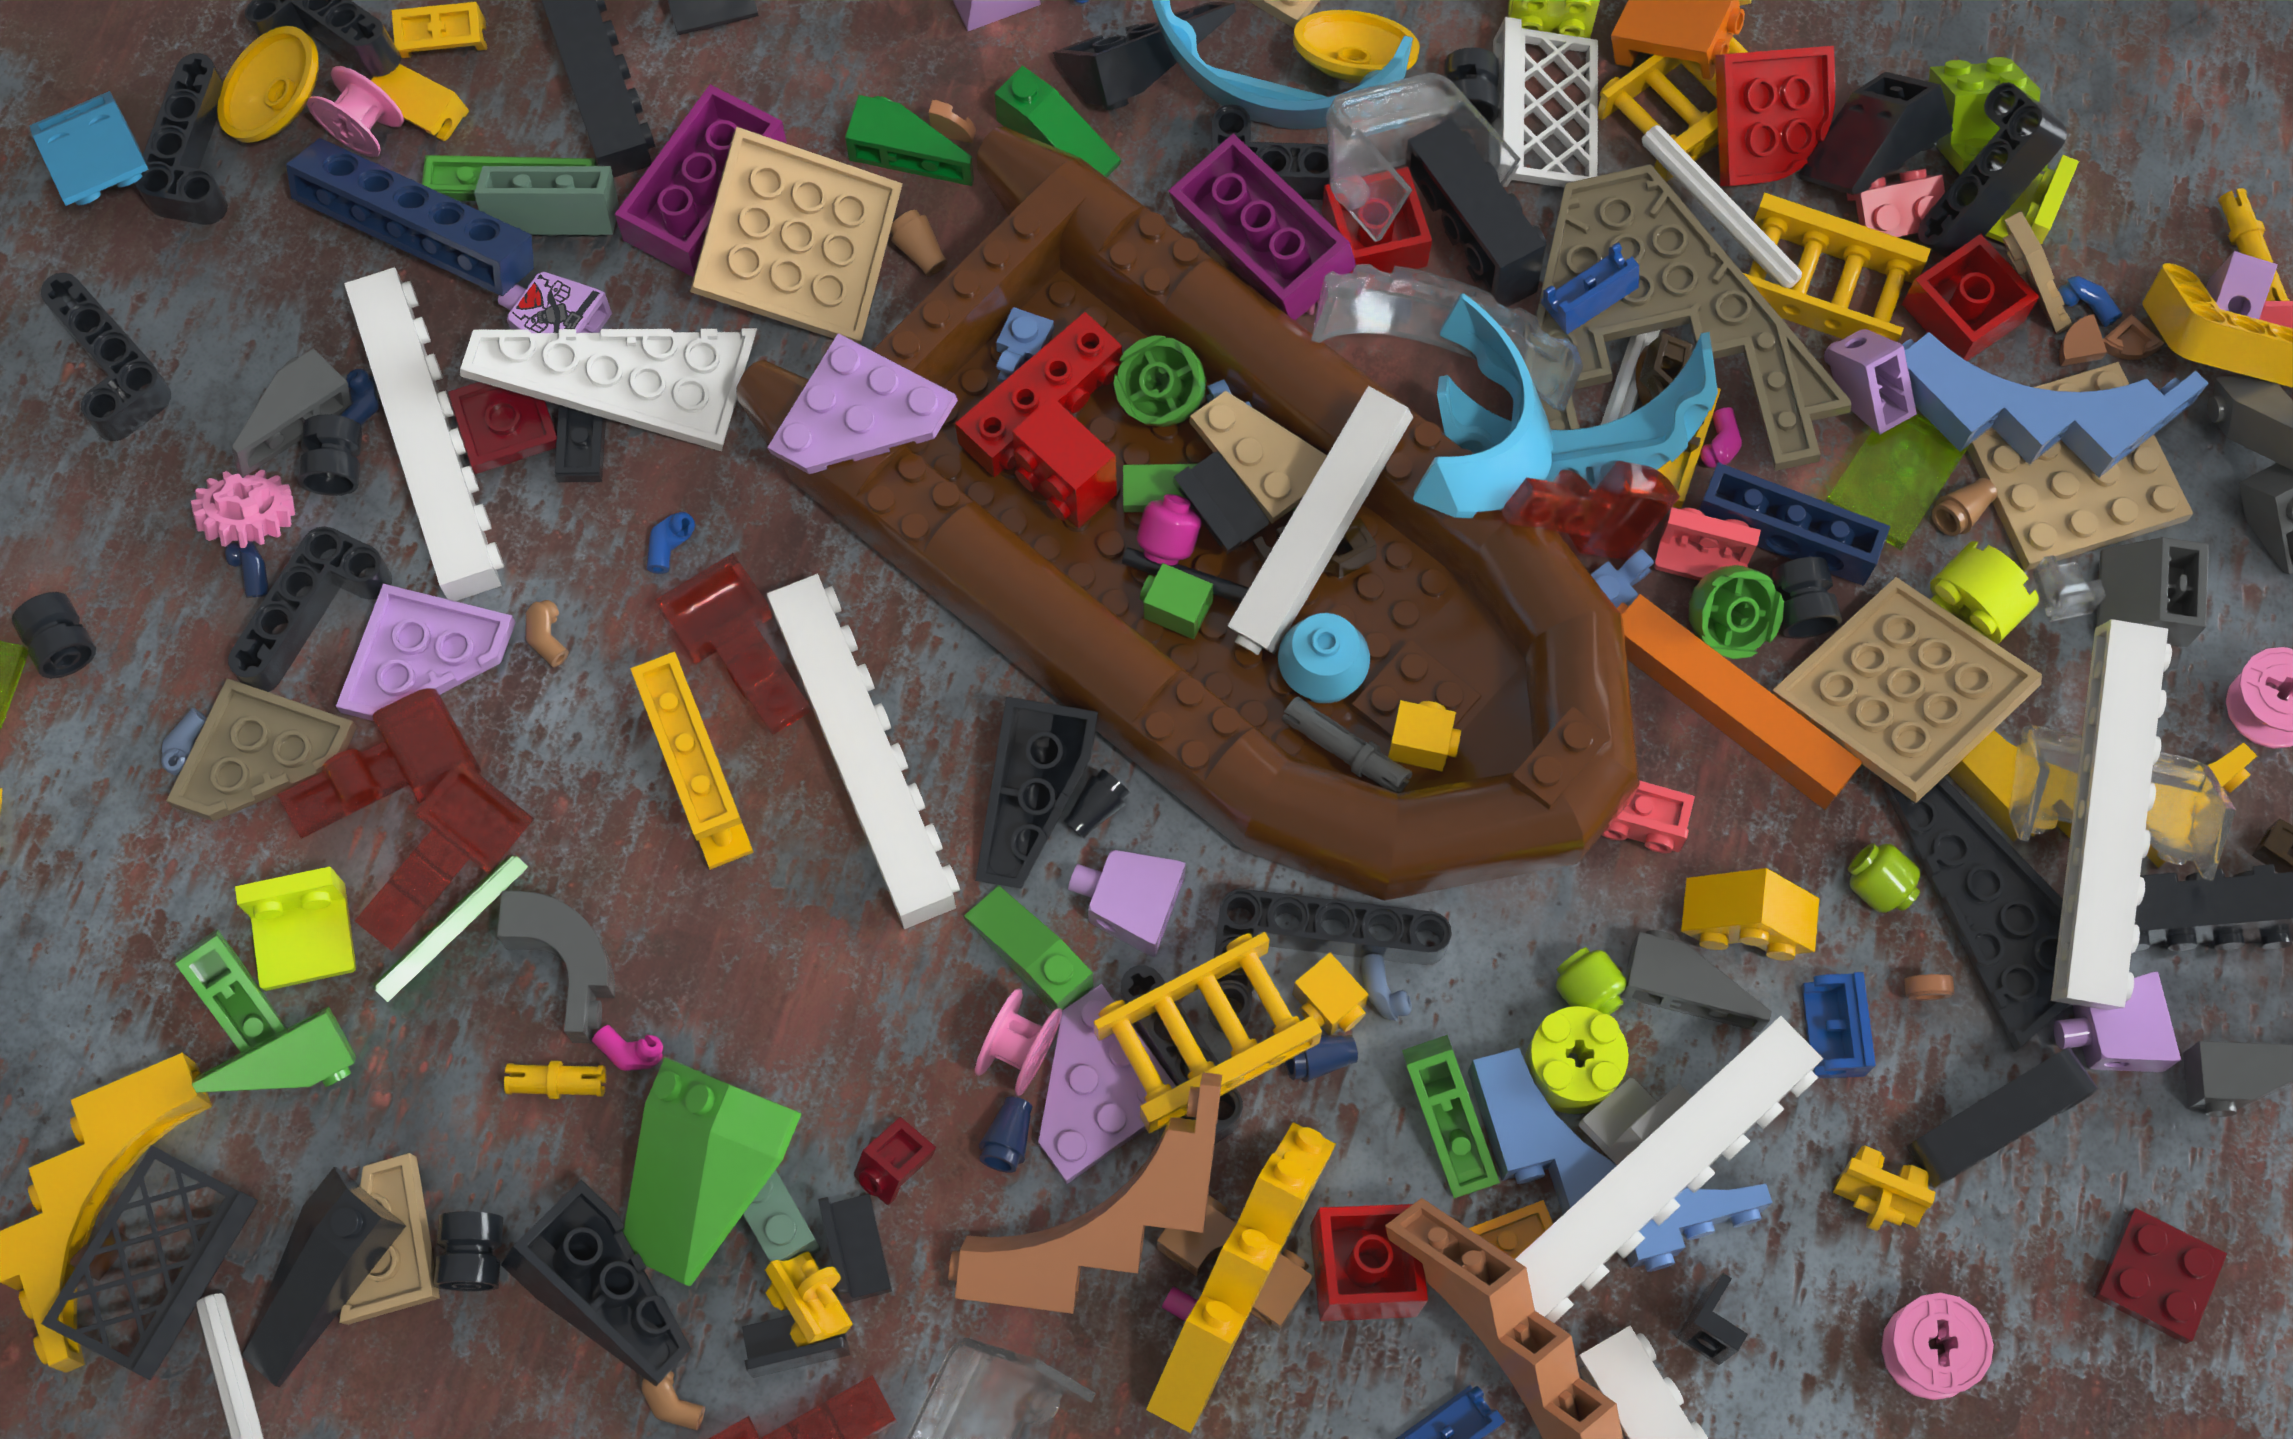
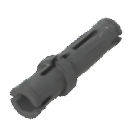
[1282,696,1413,793]

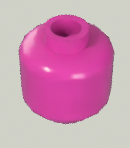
[1136,494,1201,565]

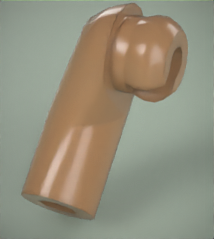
[525,600,569,667]
[642,1370,705,1431]

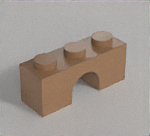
[1157,1195,1313,1333]

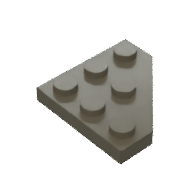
[166,678,357,821]

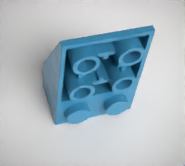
[29,91,148,206]

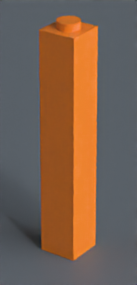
[1617,594,1863,810]

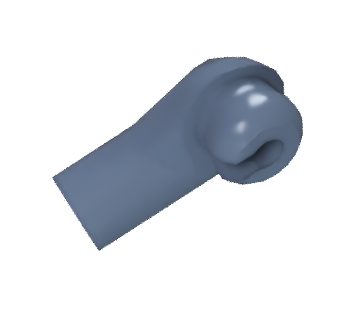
[161,708,207,776]
[1361,954,1412,1021]

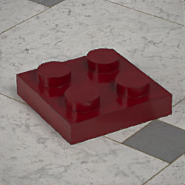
[448,382,557,474]
[2094,1208,2227,1344]

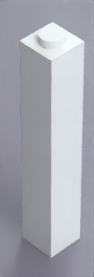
[1228,386,1413,655]

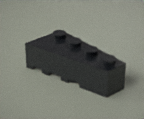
[1405,118,1547,315]
[2135,864,2293,952]

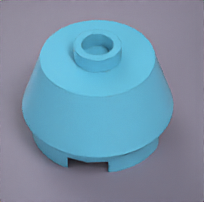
[1278,613,1370,703]

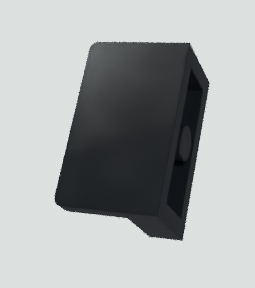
[1173,452,1269,555]
[818,1194,893,1304]
[1676,1273,1748,1365]
[742,1315,850,1378]

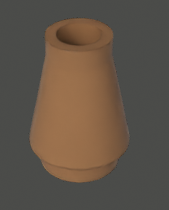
[890,210,948,276]
[1932,478,1998,536]

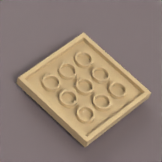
[690,127,903,344]
[1967,362,2194,571]
[1772,577,2042,803]

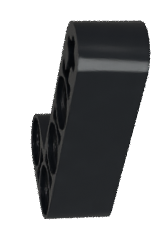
[245,0,401,77]
[135,53,228,225]
[1918,82,2067,257]
[1211,104,1379,200]
[41,272,171,441]
[228,526,392,692]
[1121,965,1243,1145]
[1906,1047,2099,1189]

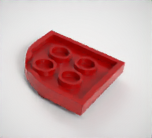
[1715,46,1835,186]

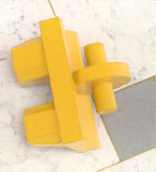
[1833,1145,1936,1232]
[765,1251,853,1347]

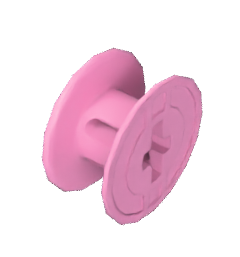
[307,66,404,157]
[2226,647,2293,749]
[975,988,1062,1096]
[1881,1293,1994,1400]

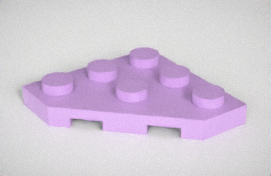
[767,333,958,474]
[336,584,516,724]
[1038,984,1176,1185]

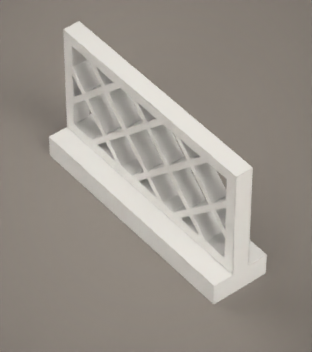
[1491,17,1598,188]

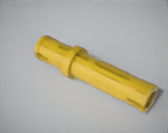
[2218,188,2290,301]

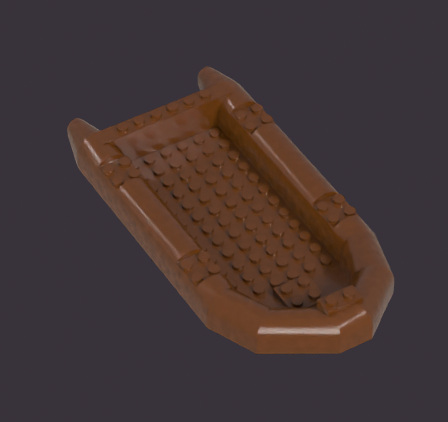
[736,126,1640,901]

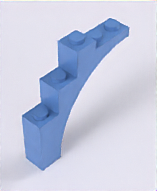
[1468,1048,1773,1272]

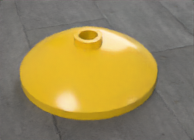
[1293,10,1420,83]
[217,26,319,143]

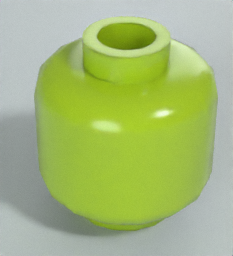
[1848,843,1920,913]
[1556,947,1627,1015]

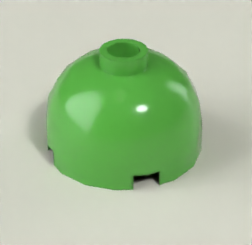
[1114,335,1206,427]
[1689,565,1784,659]

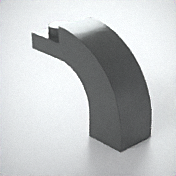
[497,891,615,1044]

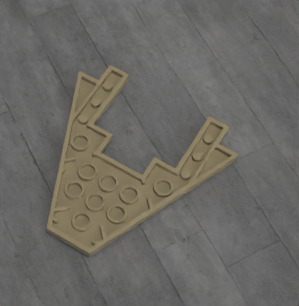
[1526,164,1852,519]

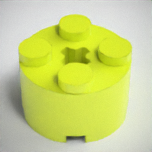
[1930,541,2039,644]
[1524,1006,1629,1114]

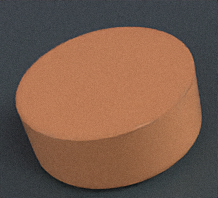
[1904,974,1955,1001]

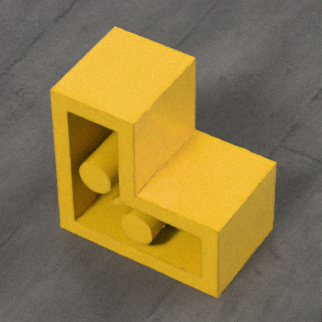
[1681,868,1820,961]

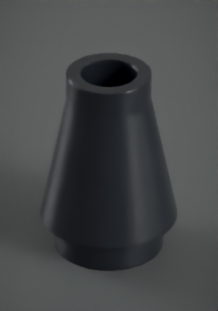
[1063,769,1130,839]

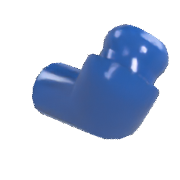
[2058,276,2123,327]
[647,512,695,574]

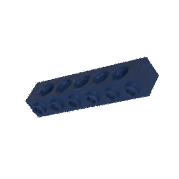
[286,138,534,296]

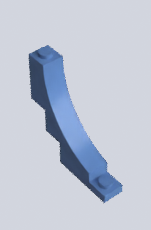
[1902,332,2208,478]

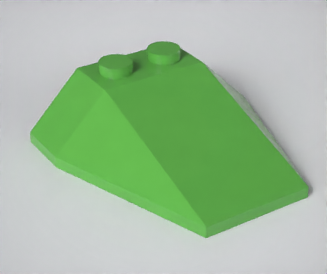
[623,1057,802,1286]

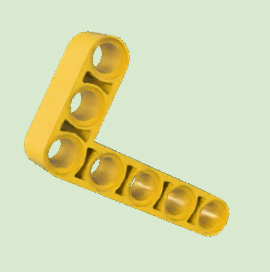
[2142,263,2293,388]

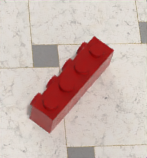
[955,312,1122,478]

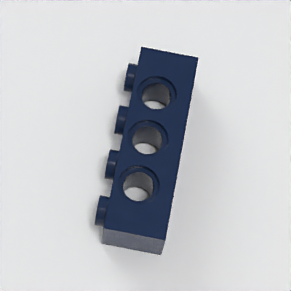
[1699,462,1890,586]

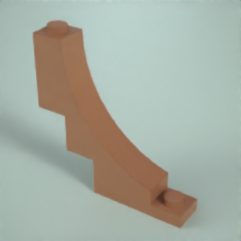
[948,1072,1222,1314]
[1385,1198,1623,1439]

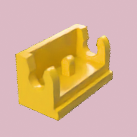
[391,2,487,58]
[371,64,469,141]

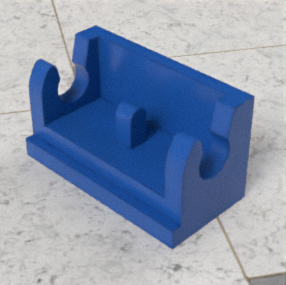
[1541,242,1639,335]
[1801,972,1876,1079]
[1396,1385,1505,1439]

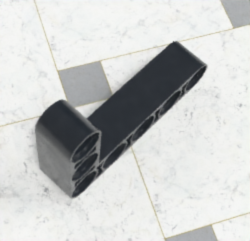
[1208,889,1452,1033]

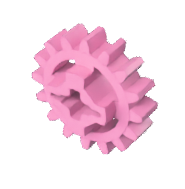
[191,470,295,548]

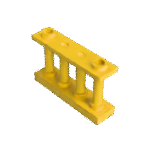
[1598,37,1748,182]
[1743,192,1931,342]
[630,652,754,870]
[1094,932,1322,1134]

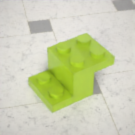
[1928,57,2048,175]

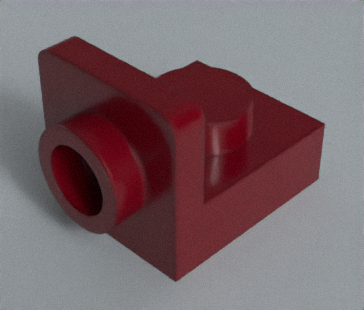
[854,1117,936,1205]

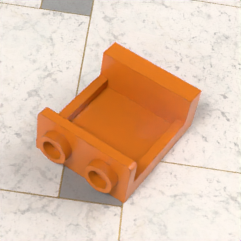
[1611,0,1745,80]

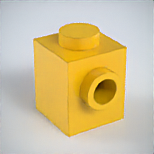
[1388,700,1461,771]
[1292,952,1369,1035]

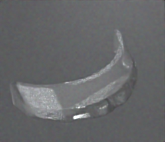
[1311,264,1583,412]

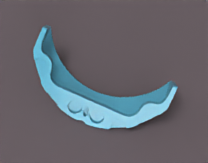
[1152,0,1413,129]
[1413,293,1554,518]
[1437,332,1718,499]

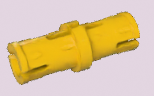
[504,1061,606,1099]

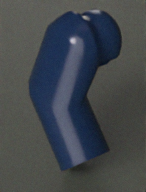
[340,369,380,426]
[225,541,269,598]

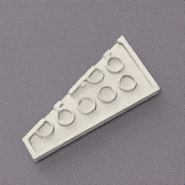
[460,328,757,452]

